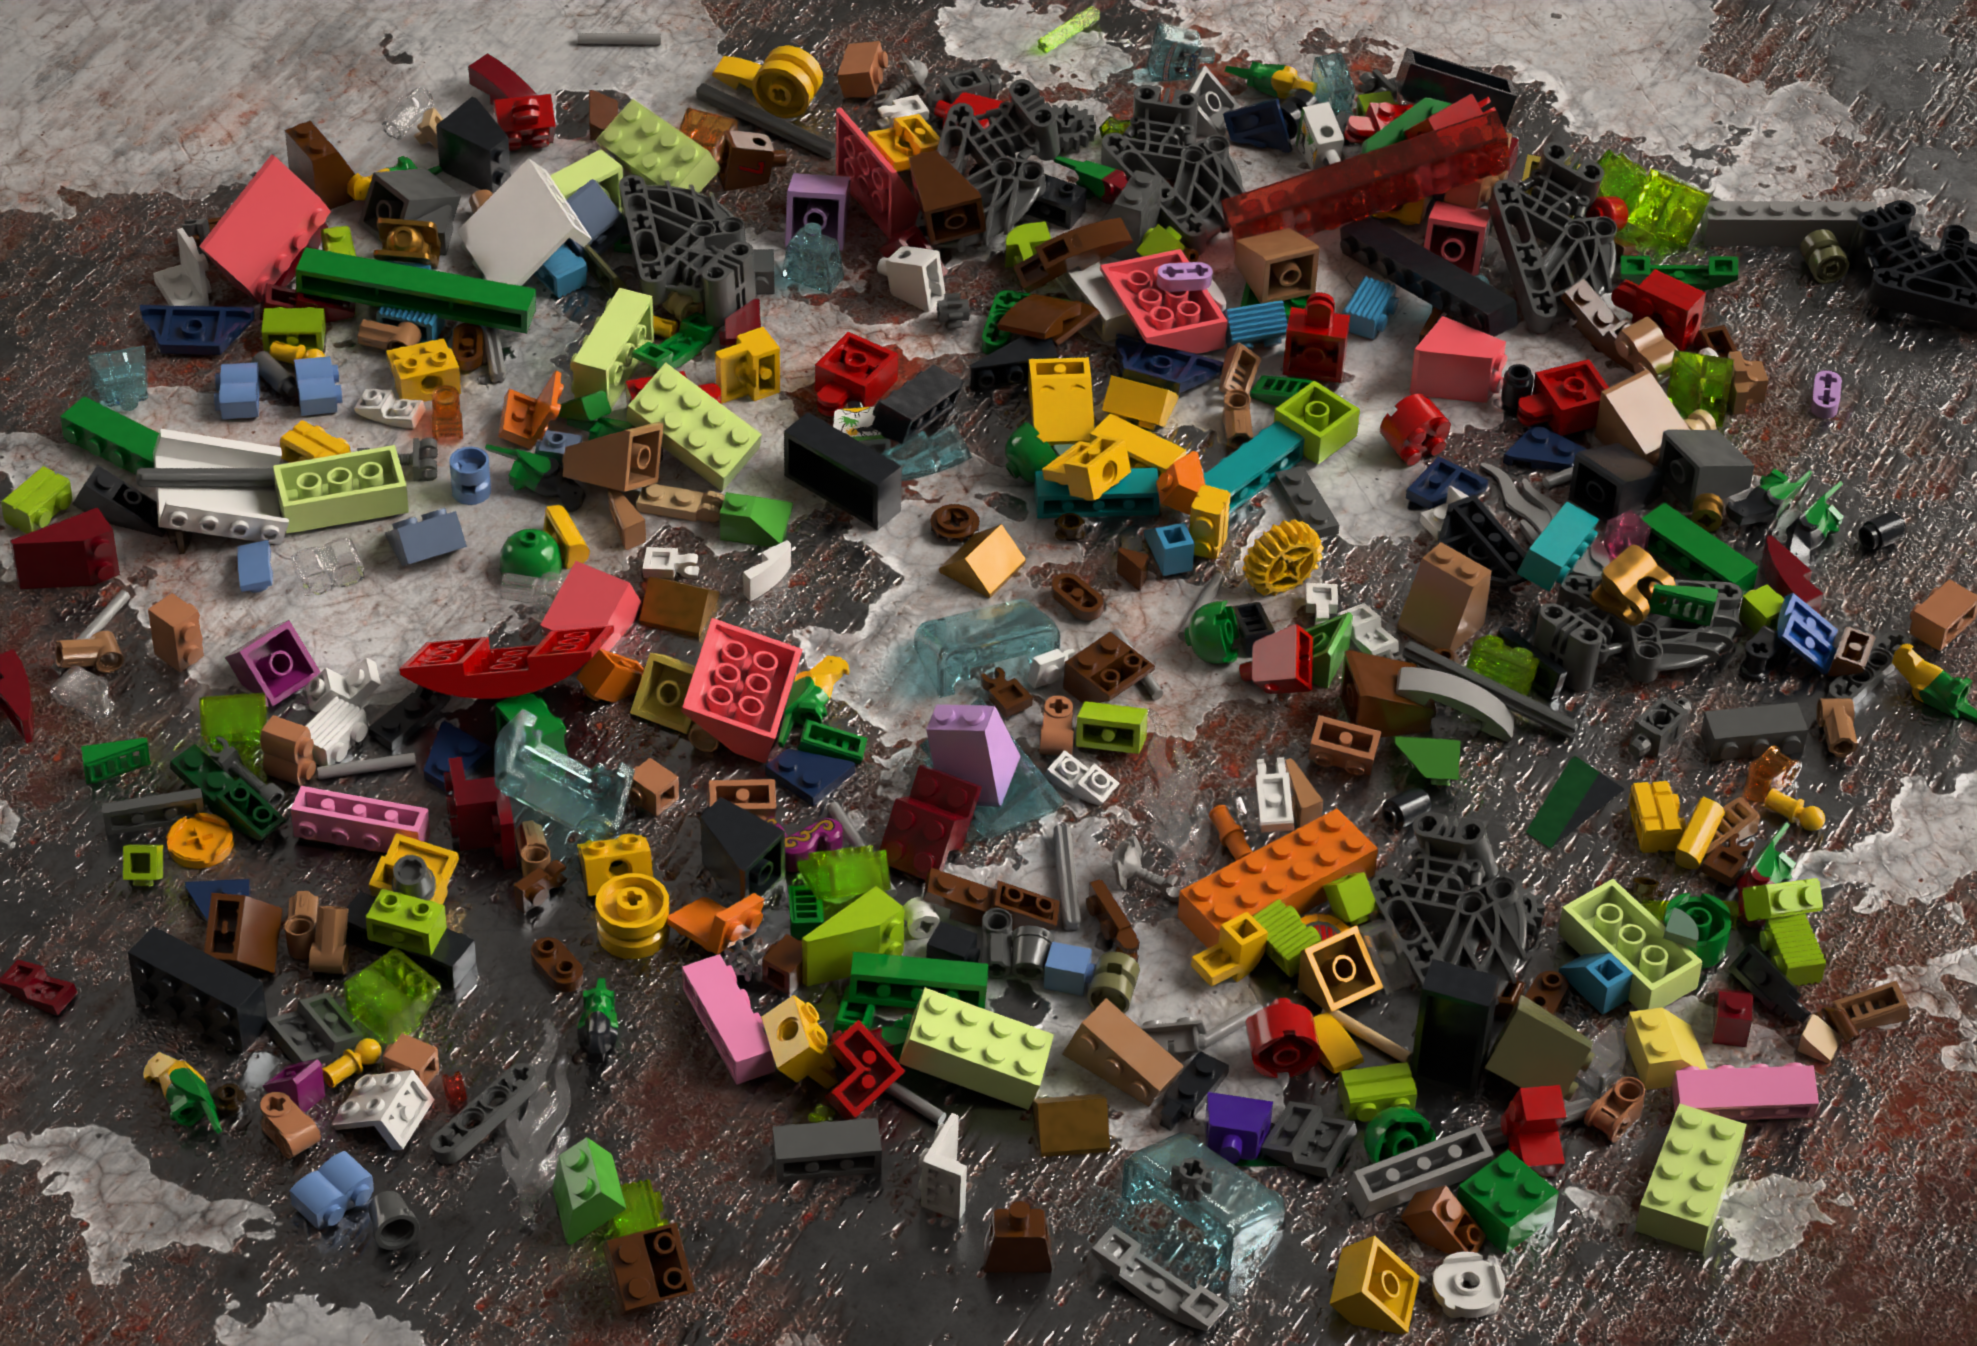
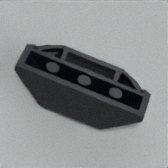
[1437,494,1528,588]

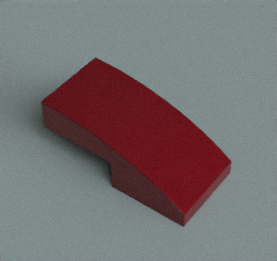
[0,959,78,1016]

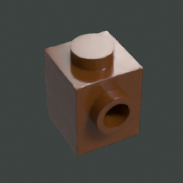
[762,934,803,996]

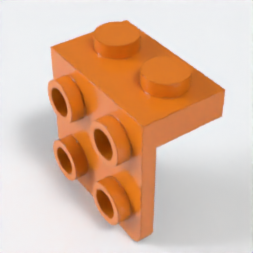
[498,370,564,450]
[667,893,765,955]

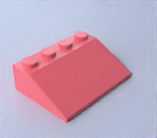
[836,107,920,239]
[199,154,331,303]
[1100,249,1228,354]
[681,618,803,764]

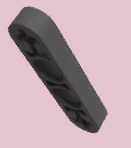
[1827,631,1911,706]
[430,1063,539,1164]

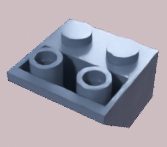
[565,178,627,259]
[385,508,467,566]

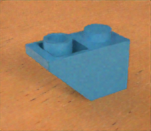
[1144,523,1195,576]
[1558,952,1633,1015]

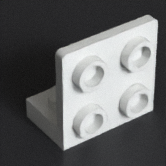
[154,228,211,306]
[331,1070,435,1150]
[918,1113,967,1220]

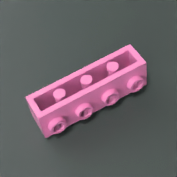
[291,786,430,853]
[682,954,775,1085]
[1671,1063,1819,1120]

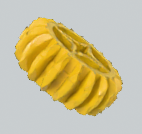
[1242,519,1324,596]

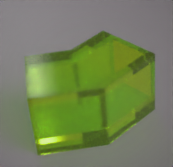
[1099,116,1130,139]

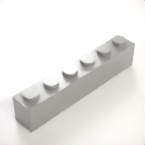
[1700,200,1877,247]

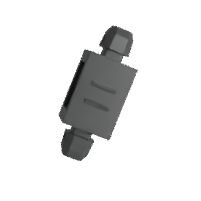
[927,67,1002,108]
[1628,695,1692,758]

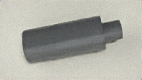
[251,351,298,397]

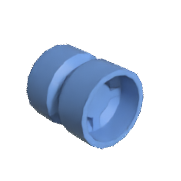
[449,446,491,505]

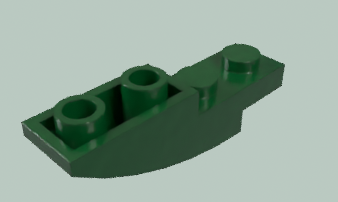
[170,744,286,841]

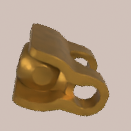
[373,218,441,267]
[1590,545,1676,626]

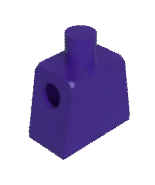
[1204,1092,1273,1164]

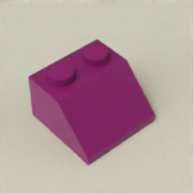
[225,620,321,707]

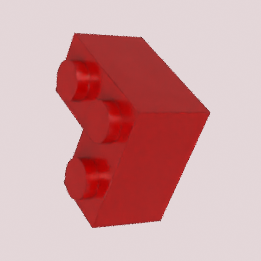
[825,1020,905,1120]
[1501,1085,1567,1178]

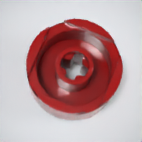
[1380,393,1451,466]
[1245,998,1320,1078]

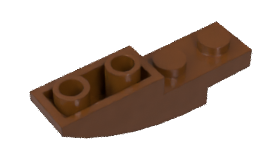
[1013,217,1133,293]
[1560,278,1635,374]
[923,868,1060,931]

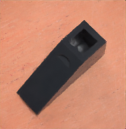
[969,336,1058,390]
[72,465,167,537]

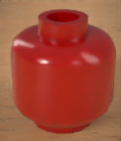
[1586,196,1629,232]

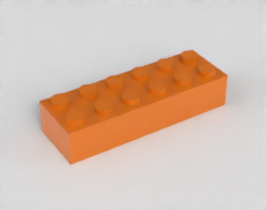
[1178,808,1378,948]

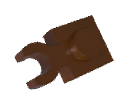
[981,667,1033,718]
[1701,833,1755,887]
[514,859,567,914]

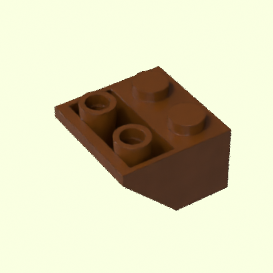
[1063,632,1155,704]
[204,893,283,975]
[602,1222,695,1316]

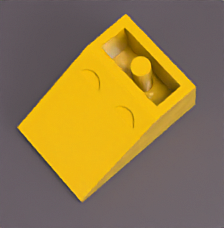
[1028,357,1095,446]

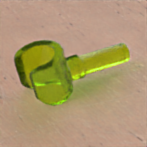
[808,1104,836,1123]

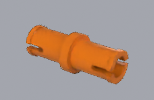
[1208,805,1253,861]

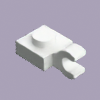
[877,95,929,129]
[642,547,699,579]
[1305,583,1338,625]
[1027,649,1075,689]

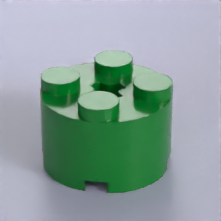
[1663,893,1731,972]

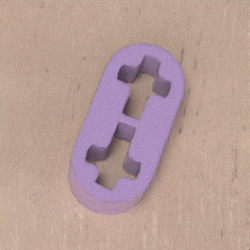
[1156,262,1213,292]
[1811,371,1842,419]

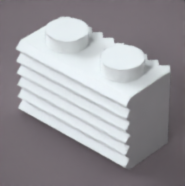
[305,696,368,766]

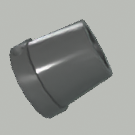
[392,855,436,900]
[1011,925,1055,981]
[368,1191,420,1250]

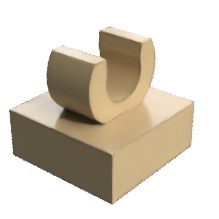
[414,107,443,149]

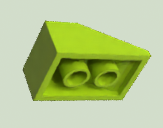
[802,886,904,987]

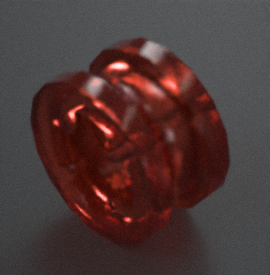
[442,1071,467,1105]

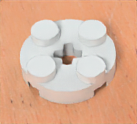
[1432,1252,1505,1318]

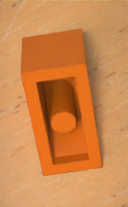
[1156,451,1205,515]
[576,649,644,703]

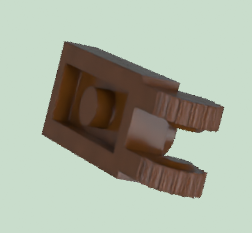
[1086,879,1140,963]

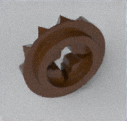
[930,504,980,543]

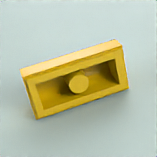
[543,505,590,569]
[1675,796,1725,869]

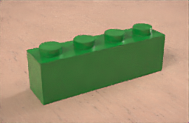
[60,396,159,475]
[1636,503,1758,597]
[848,951,988,1009]

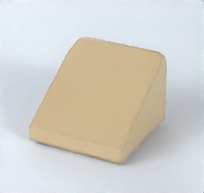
[1798,1014,1842,1064]

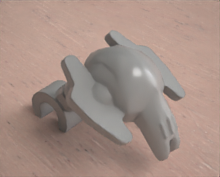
[875,53,928,109]
[1112,835,1184,902]

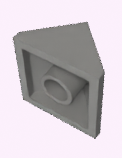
[1188,65,1240,137]

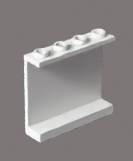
[457,158,592,286]
[153,429,289,545]

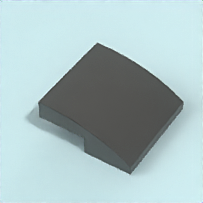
[265,992,364,1064]
[1261,1101,1357,1178]

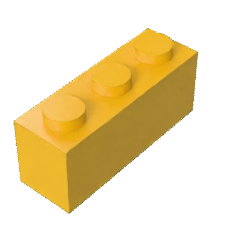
[1090,414,1186,478]

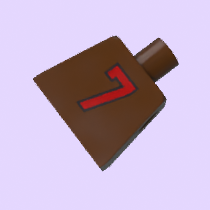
[717,130,787,191]

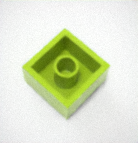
[1274,381,1360,464]

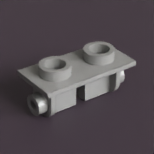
[1139,1017,1207,1054]

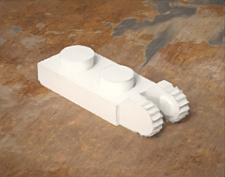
[1256,757,1294,833]

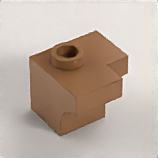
[1720,351,1769,415]

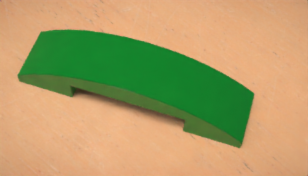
[1621,256,1738,291]
[632,312,720,369]

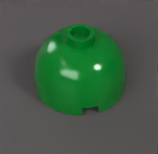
[1005,422,1057,484]
[500,529,562,590]
[1185,600,1239,664]
[1364,1106,1436,1164]

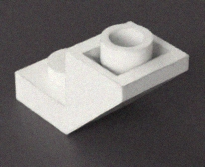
[305,658,381,712]

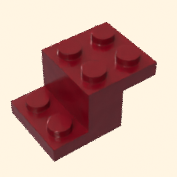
[443,757,517,870]
[876,764,982,880]

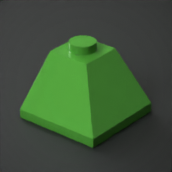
[720,492,793,547]
[1391,736,1461,786]

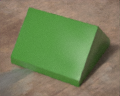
[1305,612,1353,688]

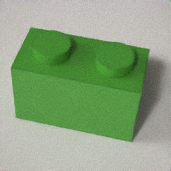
[552,1137,626,1245]

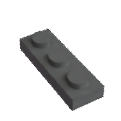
[1274,466,1340,539]
[101,788,205,836]

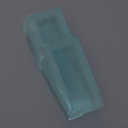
[881,424,972,481]

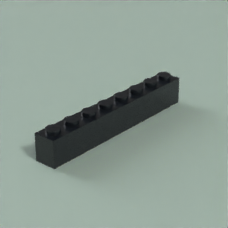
[1340,215,1518,337]

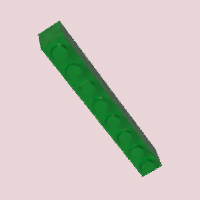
[296,247,536,334]

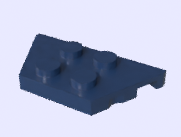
[139,305,255,355]
[1115,333,1224,393]

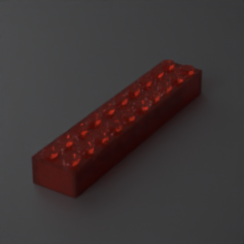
[1221,110,1510,254]

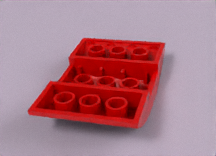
[399,625,614,699]

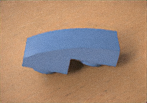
[237,540,273,593]

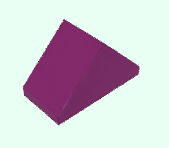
[262,1059,325,1113]

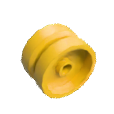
[752,45,823,119]
[595,873,670,959]

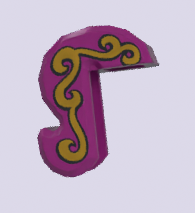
[765,816,843,872]

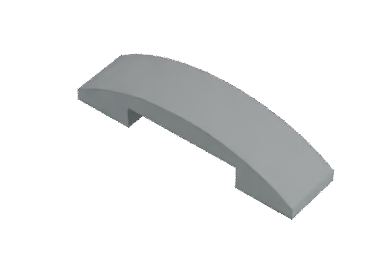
[1395,667,1514,742]
[1091,1226,1229,1331]

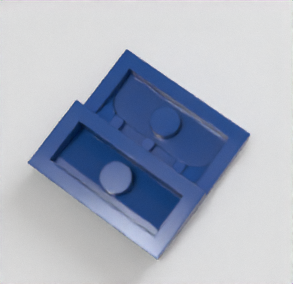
[1777,593,1838,675]

